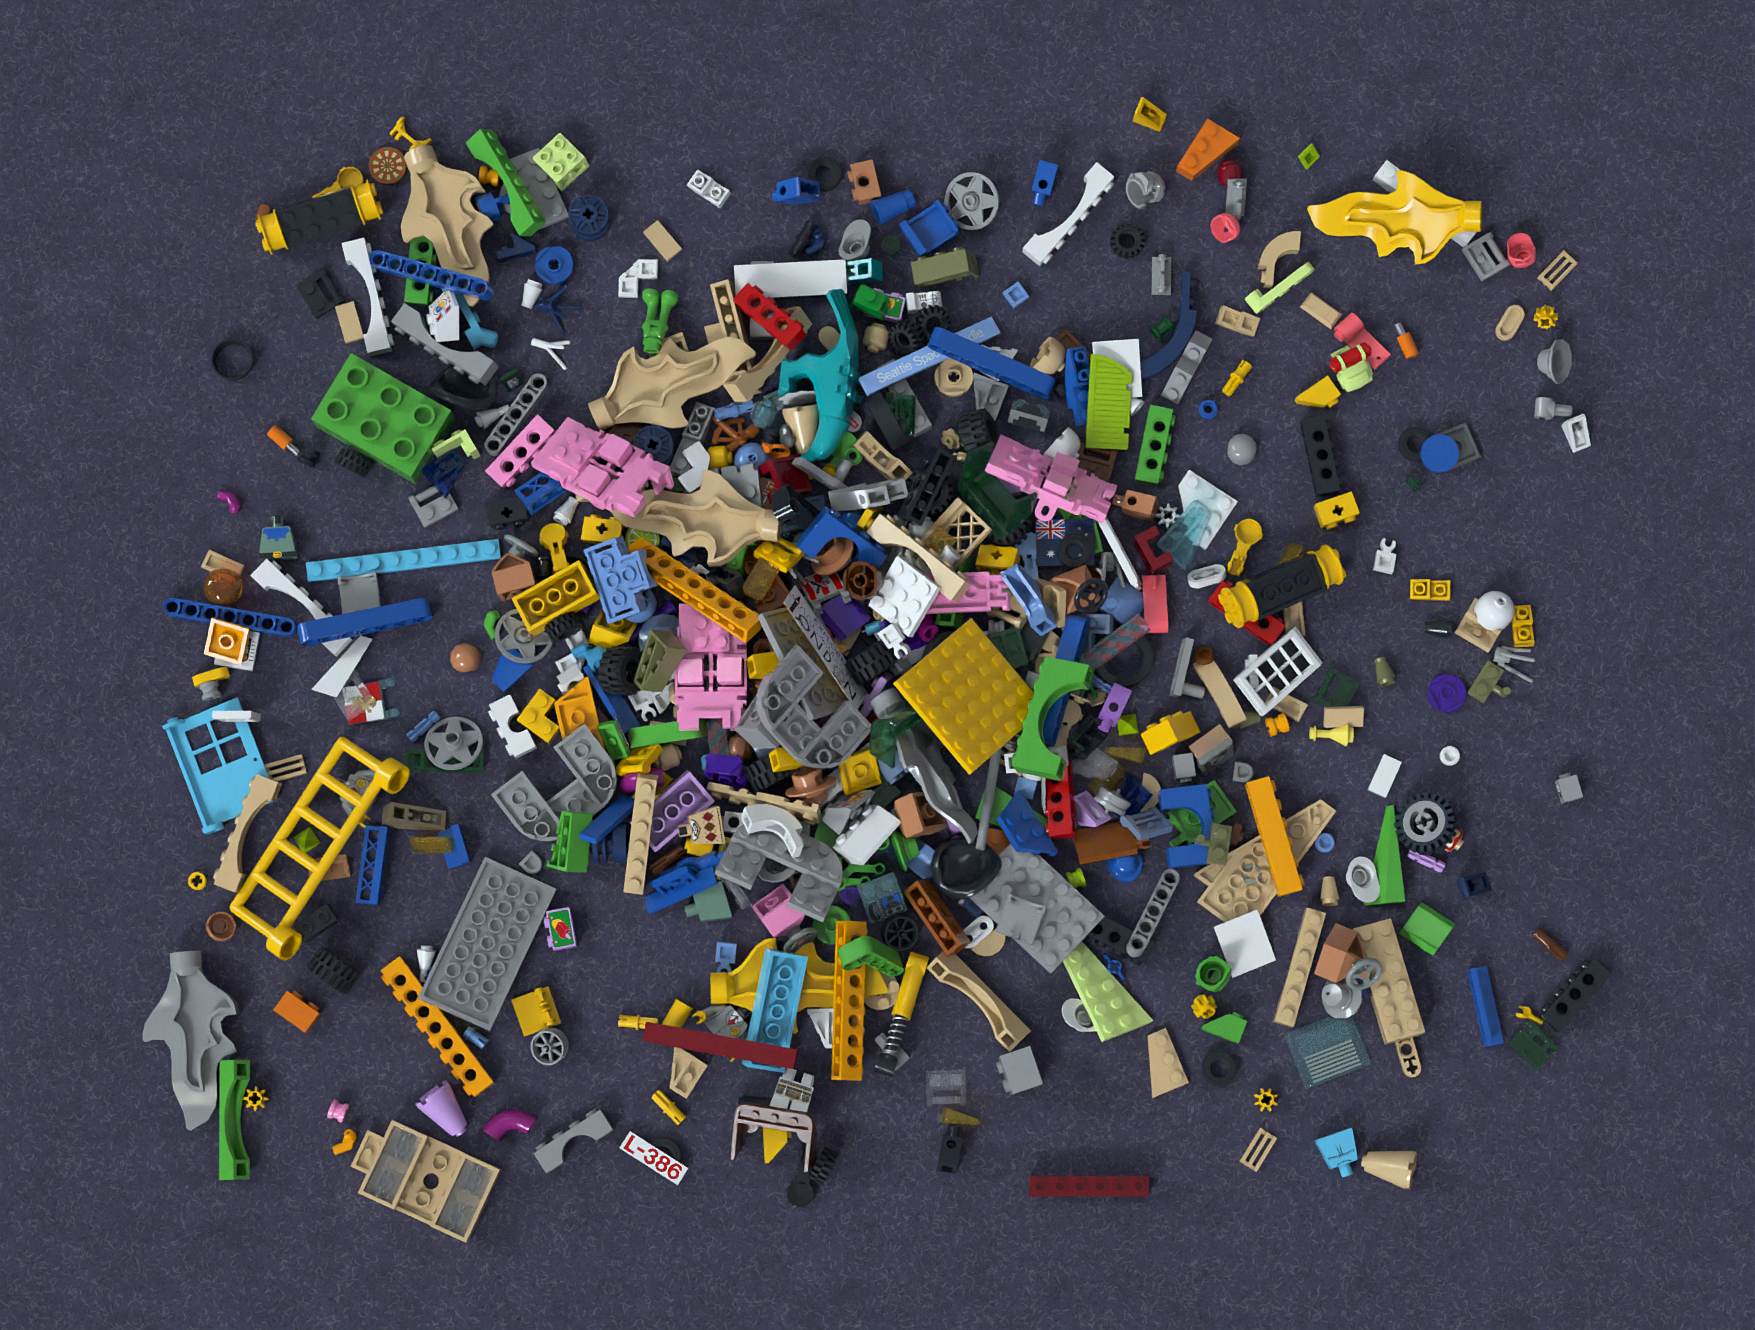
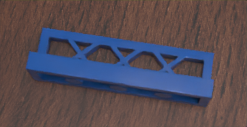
[514,472,568,516]
[583,665,641,736]
[355,825,390,906]
[1467,966,1504,1047]

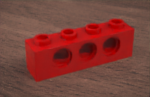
[732,283,806,351]
[1207,581,1285,646]
[1044,759,1077,840]

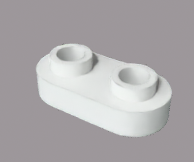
[1187,564,1226,589]
[963,916,994,949]

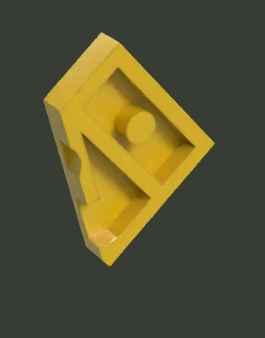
[857,506,883,532]

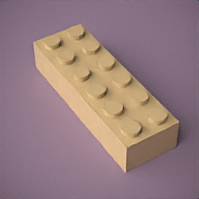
[1352,918,1425,1045]

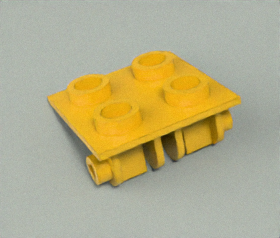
[512,986,561,1037]

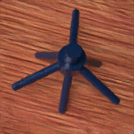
[535,282,582,333]

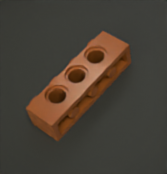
[904,879,971,956]

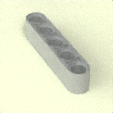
[485,374,548,456]
[1126,869,1180,957]

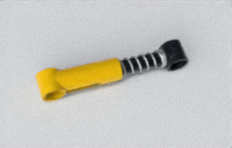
[874,952,929,1078]

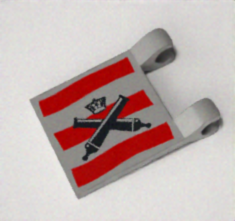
[799,572,852,616]

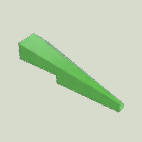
[1364,805,1405,906]

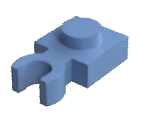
[715,941,737,972]

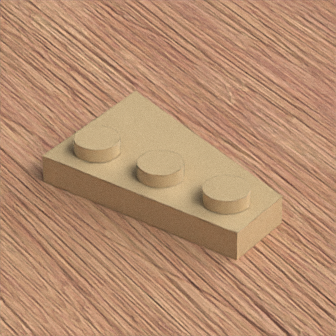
[1147,1028,1189,1098]

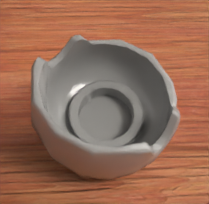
[1227,434,1257,465]

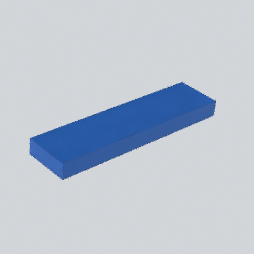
[579,795,635,844]

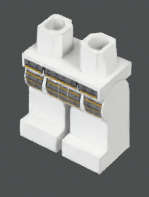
[770,1068,814,1112]

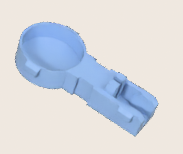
[1014,532,1038,580]

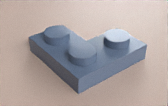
[1075,613,1113,653]

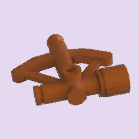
[712,415,760,452]

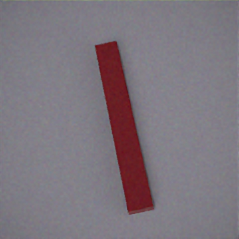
[642,1022,799,1069]

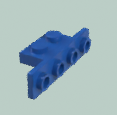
[645,866,718,914]

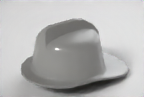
[839,219,871,261]

